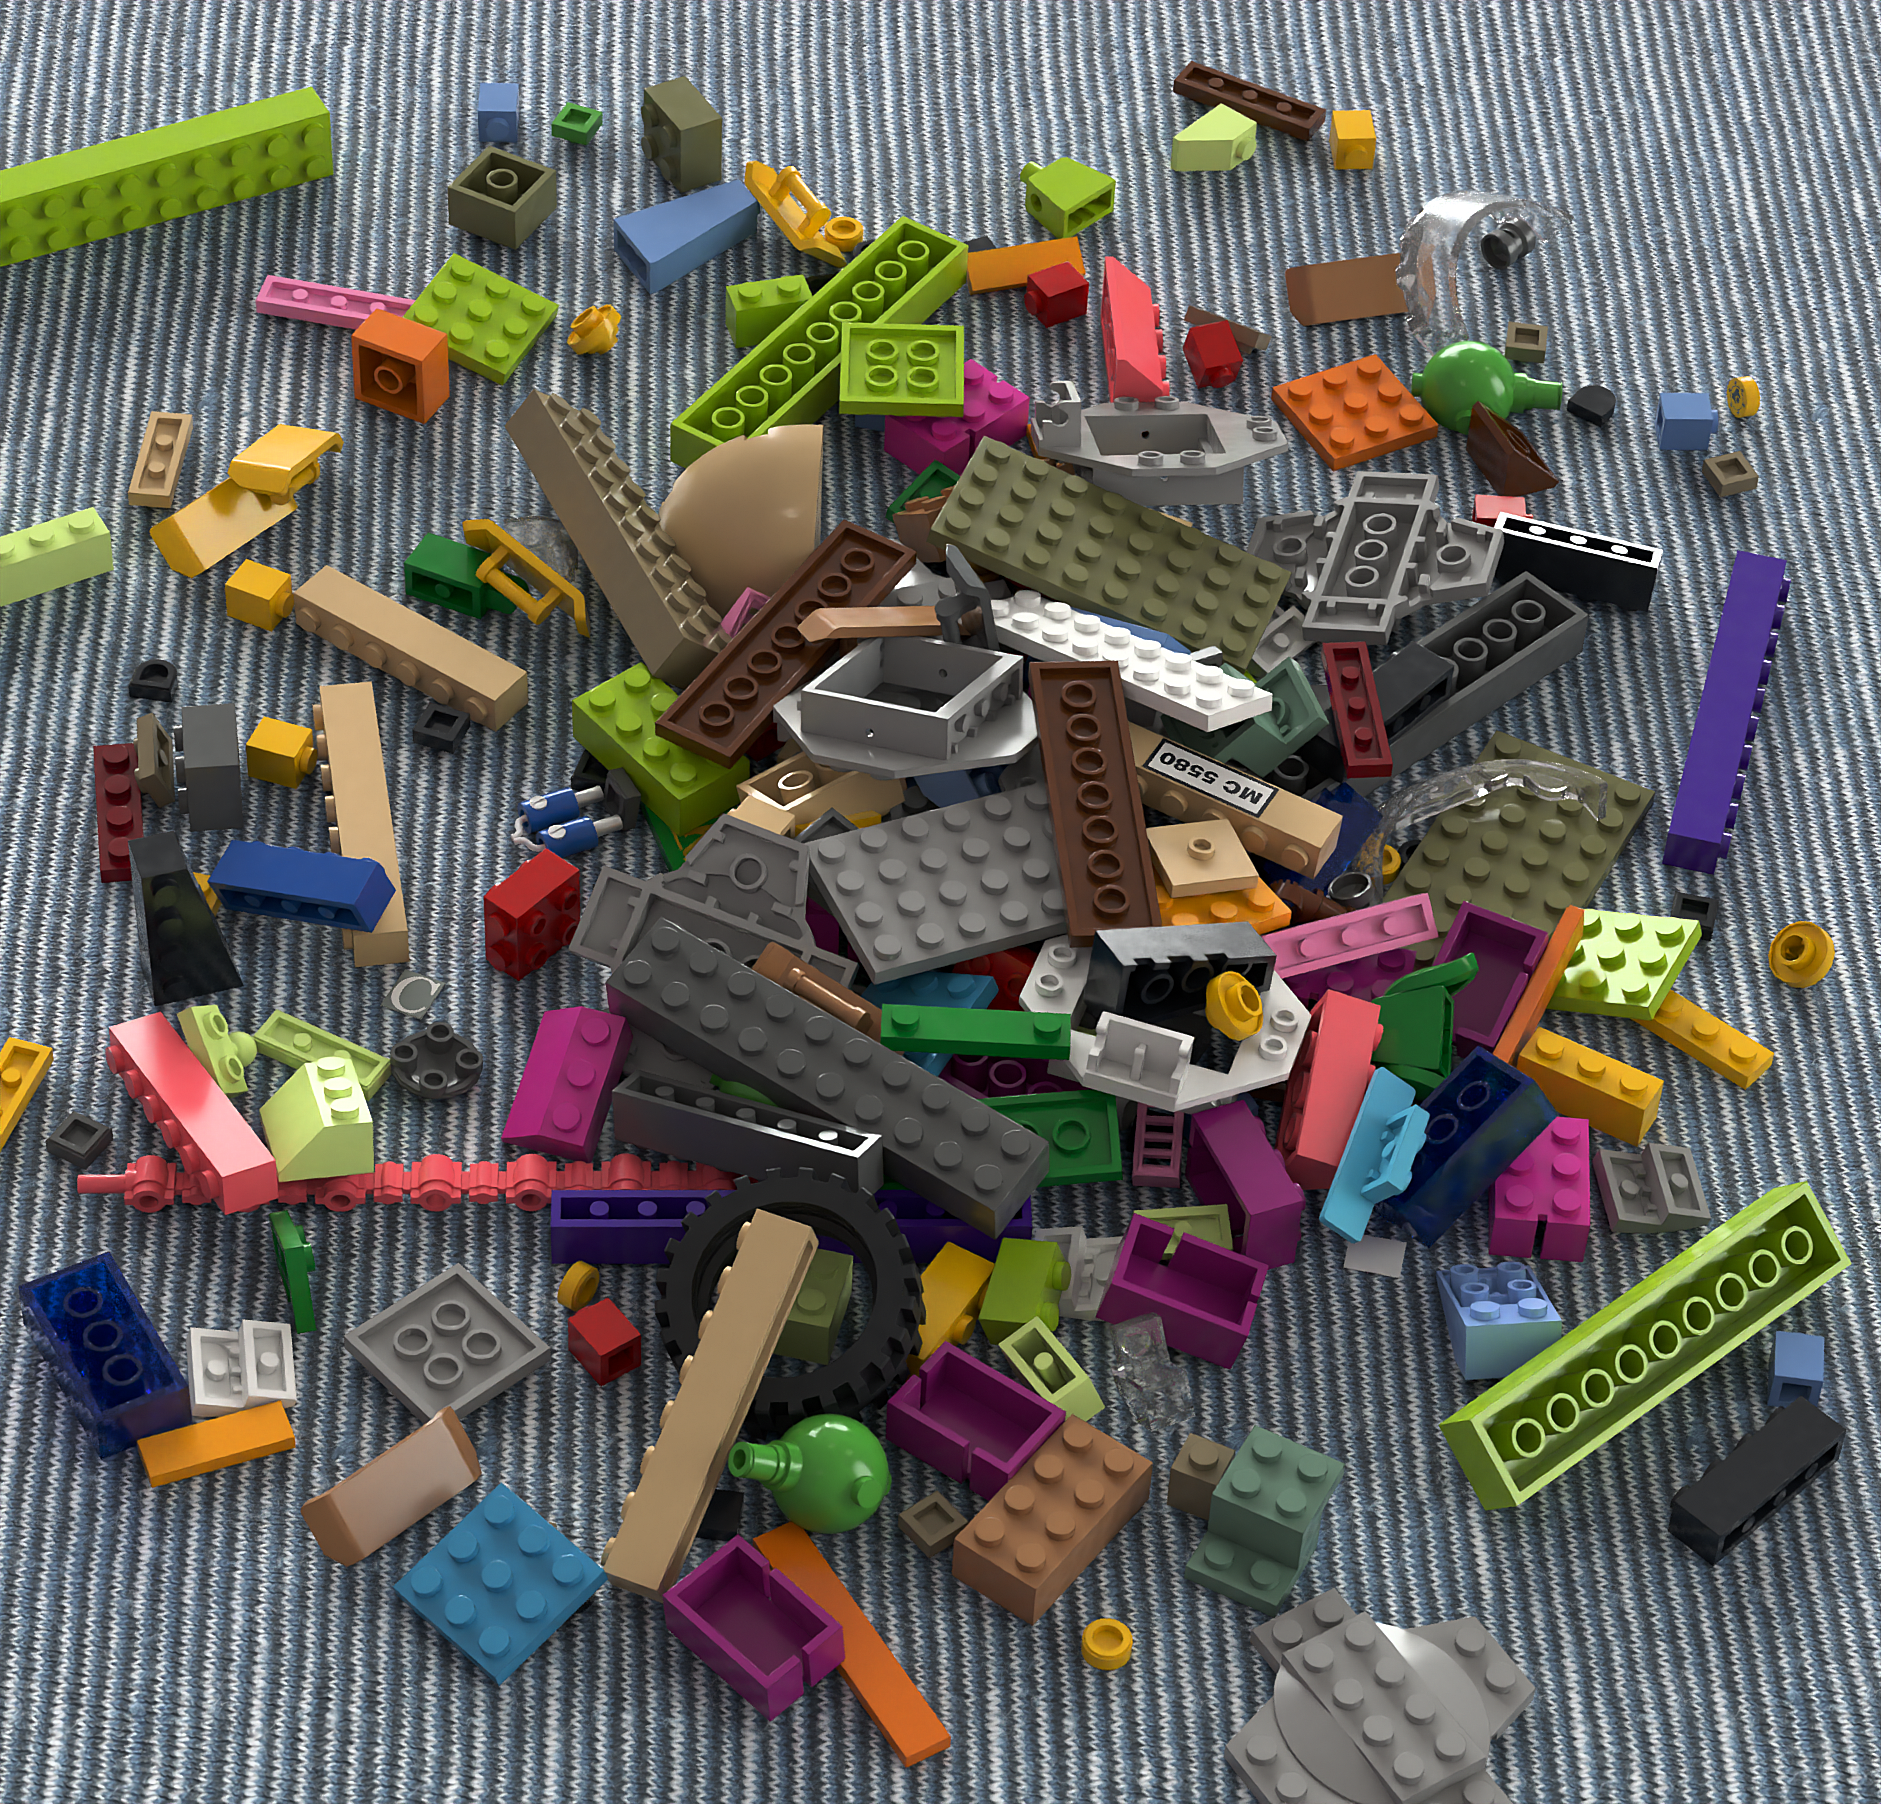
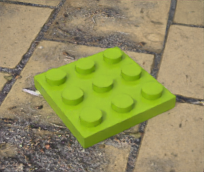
[403,253,559,386]
[839,322,964,418]
[1546,909,1702,1021]

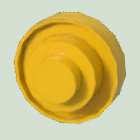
[567,304,621,355]
[1768,921,1835,988]
[1205,971,1263,1041]

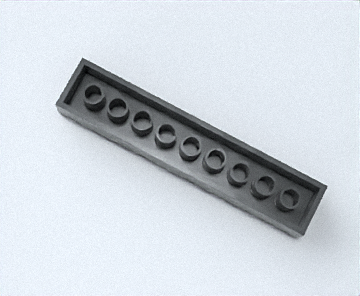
[1261,571,1589,814]
[605,917,1049,1240]

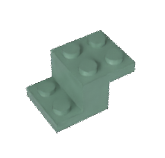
[1160,657,1329,778]
[1184,1425,1345,1618]

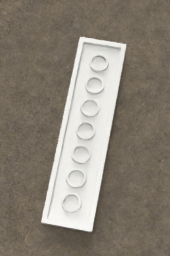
[991,590,1272,732]

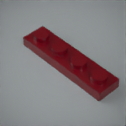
[1321,641,1393,779]
[93,743,144,883]

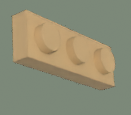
[128,411,193,508]

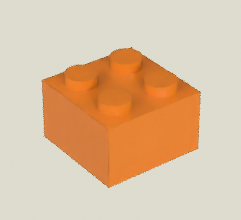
[351,308,450,424]

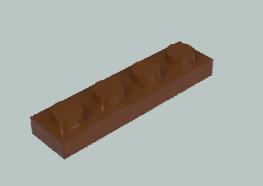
[1173,61,1326,141]

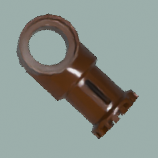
[1269,879,1356,925]

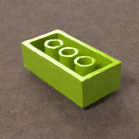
[572,662,750,837]

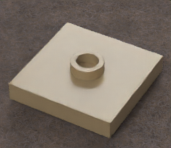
[1146,819,1259,898]

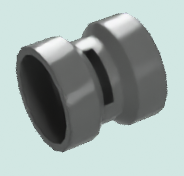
[1481,218,1536,270]
[1328,872,1378,910]

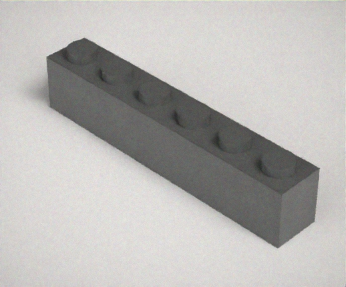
[612,1069,884,1194]

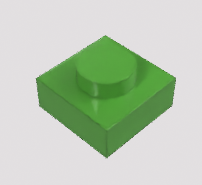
[551,102,603,146]

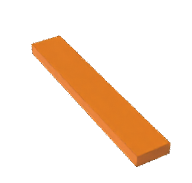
[1461,905,1585,1145]
[753,1521,951,1768]

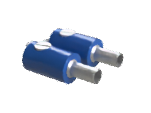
[511,786,623,859]

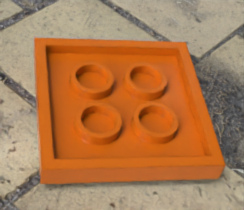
[1271,354,1439,471]

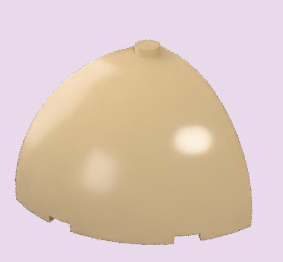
[658,424,824,628]

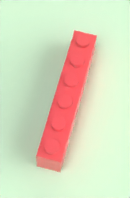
[105,1012,278,1215]

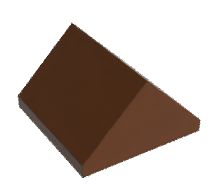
[1466,401,1559,497]

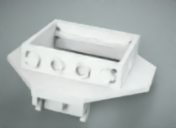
[1019,934,1312,1115]

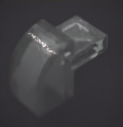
[504,516,578,583]
[1109,1312,1196,1432]

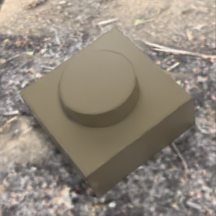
[1504,321,1548,364]
[1702,451,1759,497]
[898,1490,969,1558]

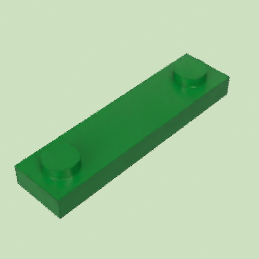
[880,1004,1071,1060]

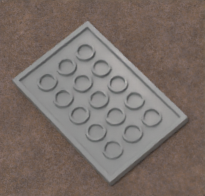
[804,781,1067,985]

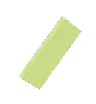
[252,1009,392,1101]

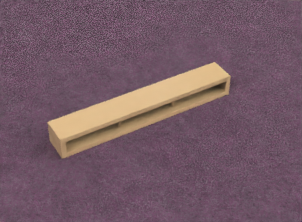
[312,681,409,967]
[601,1209,819,1603]

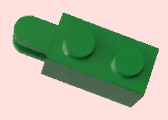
[404,532,529,620]

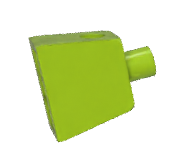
[1020,157,1116,239]

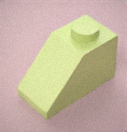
[1170,104,1257,171]

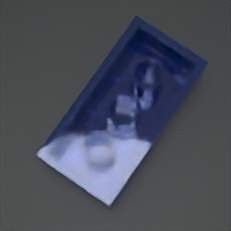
[1373,1046,1559,1249]
[18,1251,193,1460]

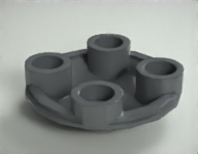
[390,1022,483,1099]

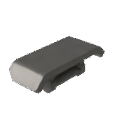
[934,544,1000,652]

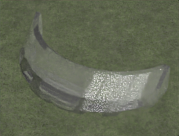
[1396,190,1574,356]
[1352,759,1608,905]

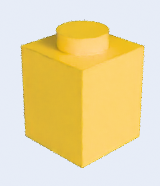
[1329,110,1376,169]
[225,559,294,632]
[246,716,318,789]

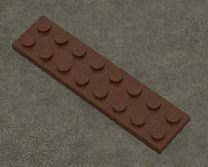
[655,519,917,769]
[1028,660,1162,948]

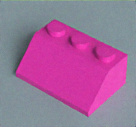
[501,1006,633,1163]

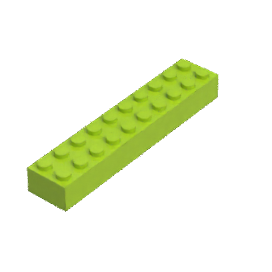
[0,86,333,267]
[670,216,968,468]
[1438,1181,1852,1511]

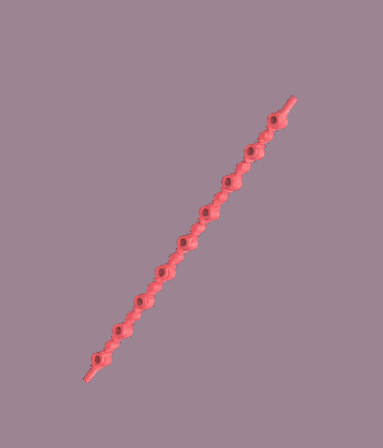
[77,1153,759,1213]

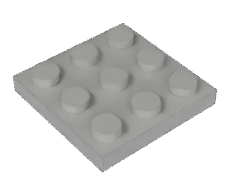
[344,1263,551,1425]

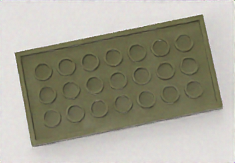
[926,436,1292,675]
[1378,730,1656,972]

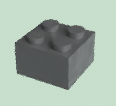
[174,703,244,832]

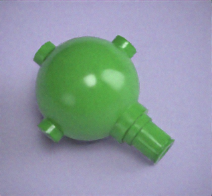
[1411,341,1563,435]
[728,1414,892,1534]

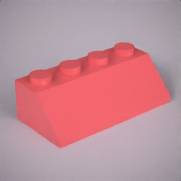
[1100,256,1170,403]
[1274,989,1383,1190]

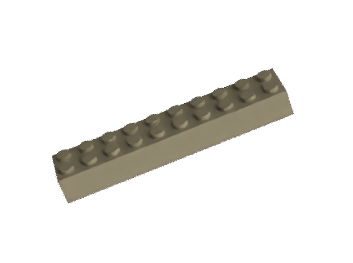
[505,389,733,690]

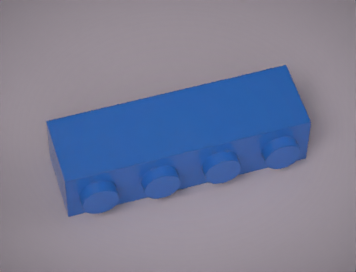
[207,840,396,933]

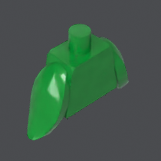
[1370,953,1479,1117]

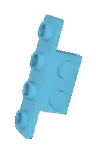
[1319,1067,1430,1244]

